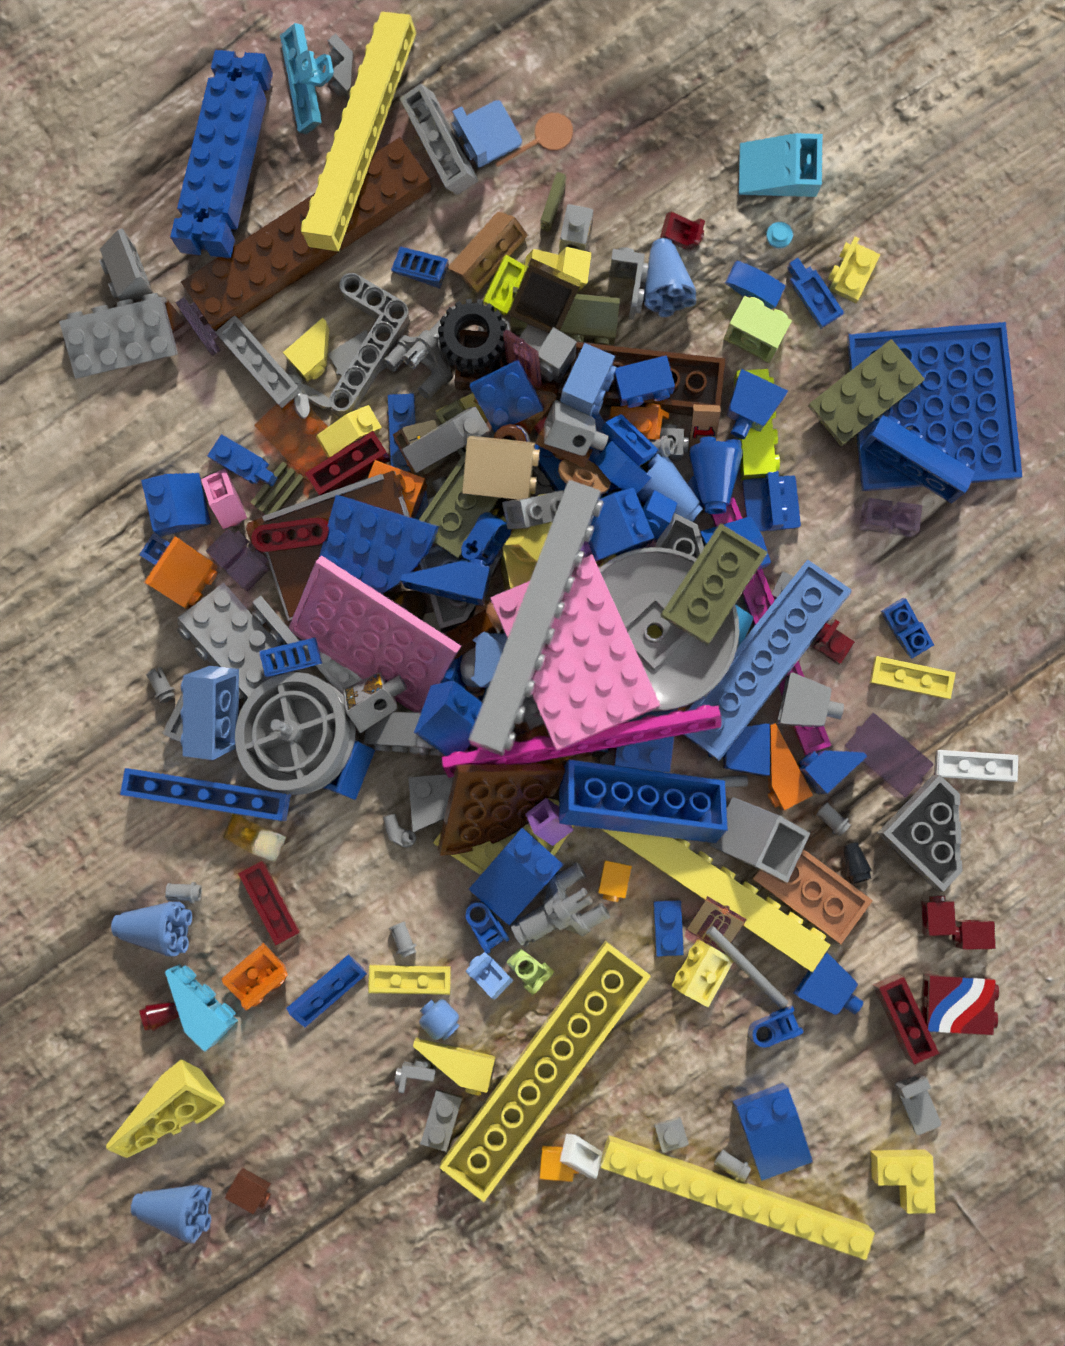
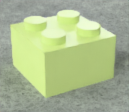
[724,296,792,363]

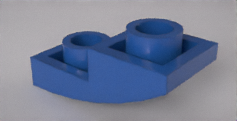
[725,261,786,309]
[880,598,934,659]

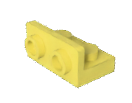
[828,237,880,303]
[672,939,734,1007]

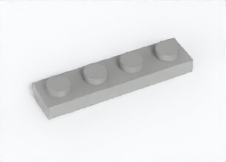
[215,315,302,408]

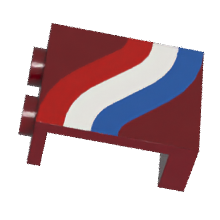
[922,973,999,1035]

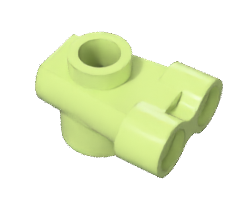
[507,948,554,995]

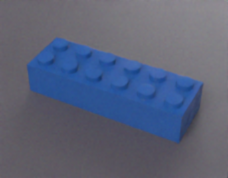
[559,760,728,843]

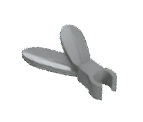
[282,364,331,419]

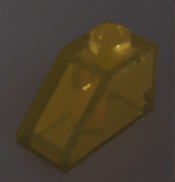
[223,813,286,862]

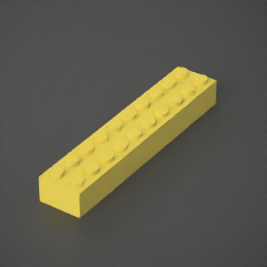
[439,940,651,1202]

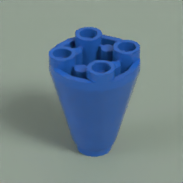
[689,437,743,514]

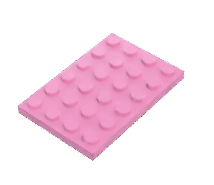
[490,555,660,751]
[289,556,461,713]

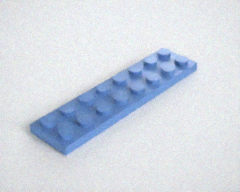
[683,559,852,761]

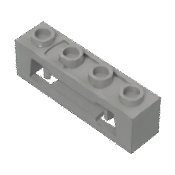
[400,84,479,195]

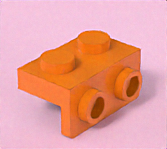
[609,403,669,440]
[222,943,288,1011]

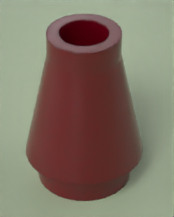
[139,1001,179,1031]

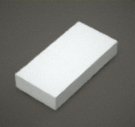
[560,1134,602,1179]

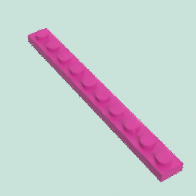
[711,497,831,755]
[442,705,721,778]

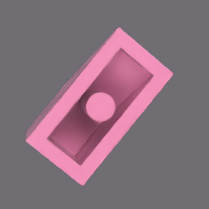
[201,468,247,530]

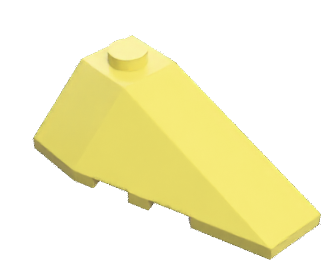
[106,1059,225,1158]

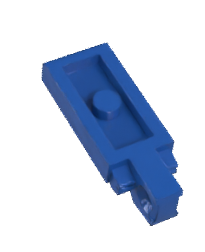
[787,258,844,329]
[207,434,278,487]

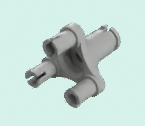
[382,306,469,400]
[511,862,610,947]

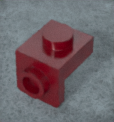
[660,211,705,250]

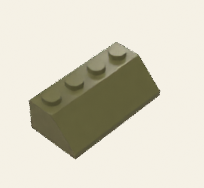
[510,287,620,345]

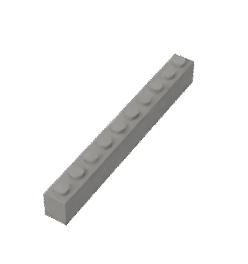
[469,480,604,756]

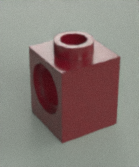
[921,896,956,936]
[951,920,996,950]

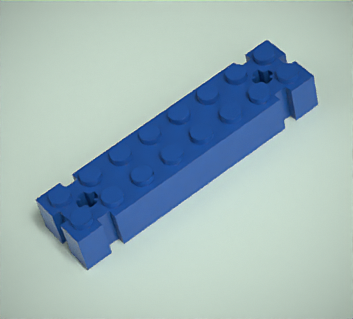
[170,50,273,258]

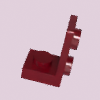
[812,619,855,665]

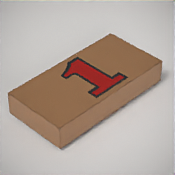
[688,404,721,450]

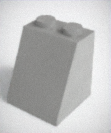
[710,797,810,883]

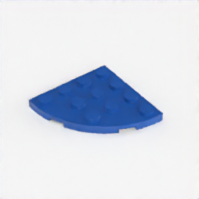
[319,495,439,594]

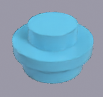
[766,222,793,248]

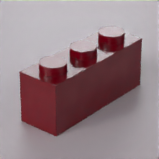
[305,431,390,496]
[873,974,939,1065]

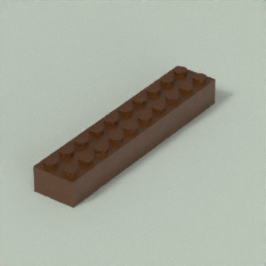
[181,137,431,332]
[454,329,725,416]

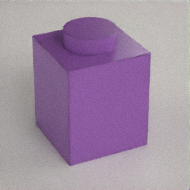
[526,798,573,846]

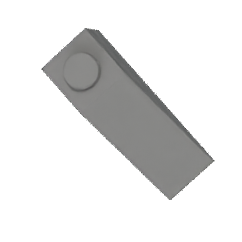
[402,406,489,473]

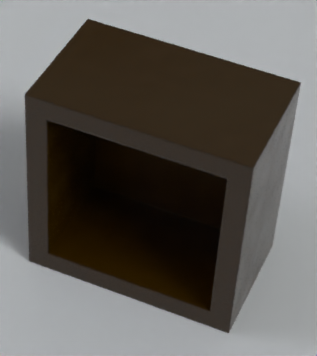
[507,258,581,333]

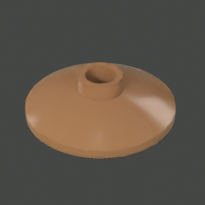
[558,459,610,495]

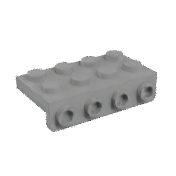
[59,293,178,379]
[177,583,289,702]

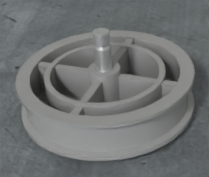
[235,672,356,795]

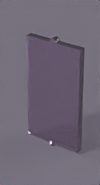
[844,712,934,797]

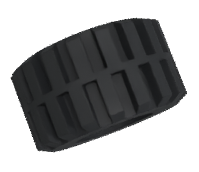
[438,299,507,374]

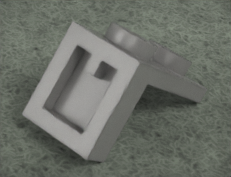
[502,490,564,529]
[894,1073,941,1135]

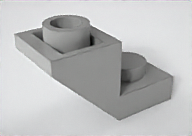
[328,33,356,101]

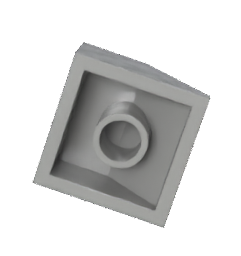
[99,228,153,301]

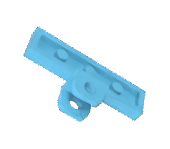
[280,23,334,134]

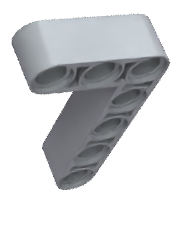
[329,273,410,418]

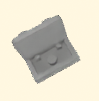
[609,247,648,320]

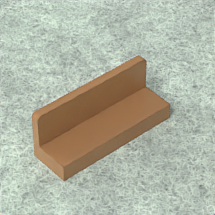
[448,211,528,293]

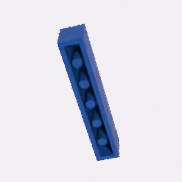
[120,768,291,821]

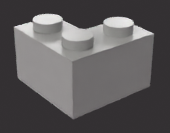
[515,324,577,383]

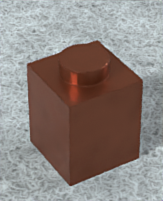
[224,1168,271,1214]

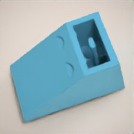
[739,133,823,197]
[165,964,238,1052]

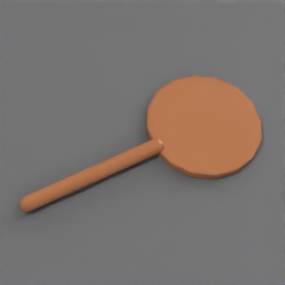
[495,113,573,167]

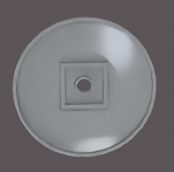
[599,548,739,711]

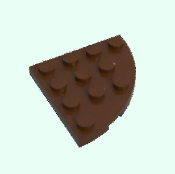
[438,764,565,856]

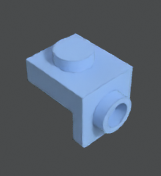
[466,952,514,1000]

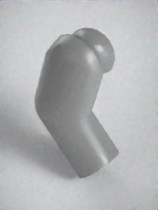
[383,814,416,848]

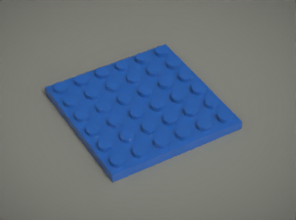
[847,322,1023,491]

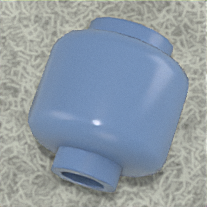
[419,999,460,1041]

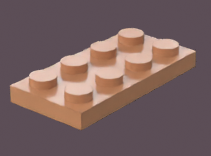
[752,849,873,944]

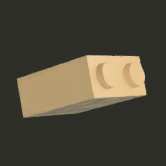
[462,436,540,499]

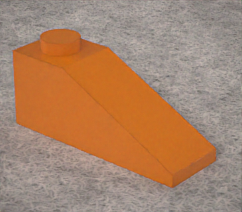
[768,723,813,811]

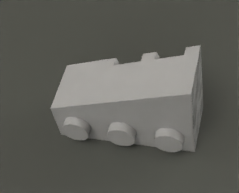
[409,774,453,832]

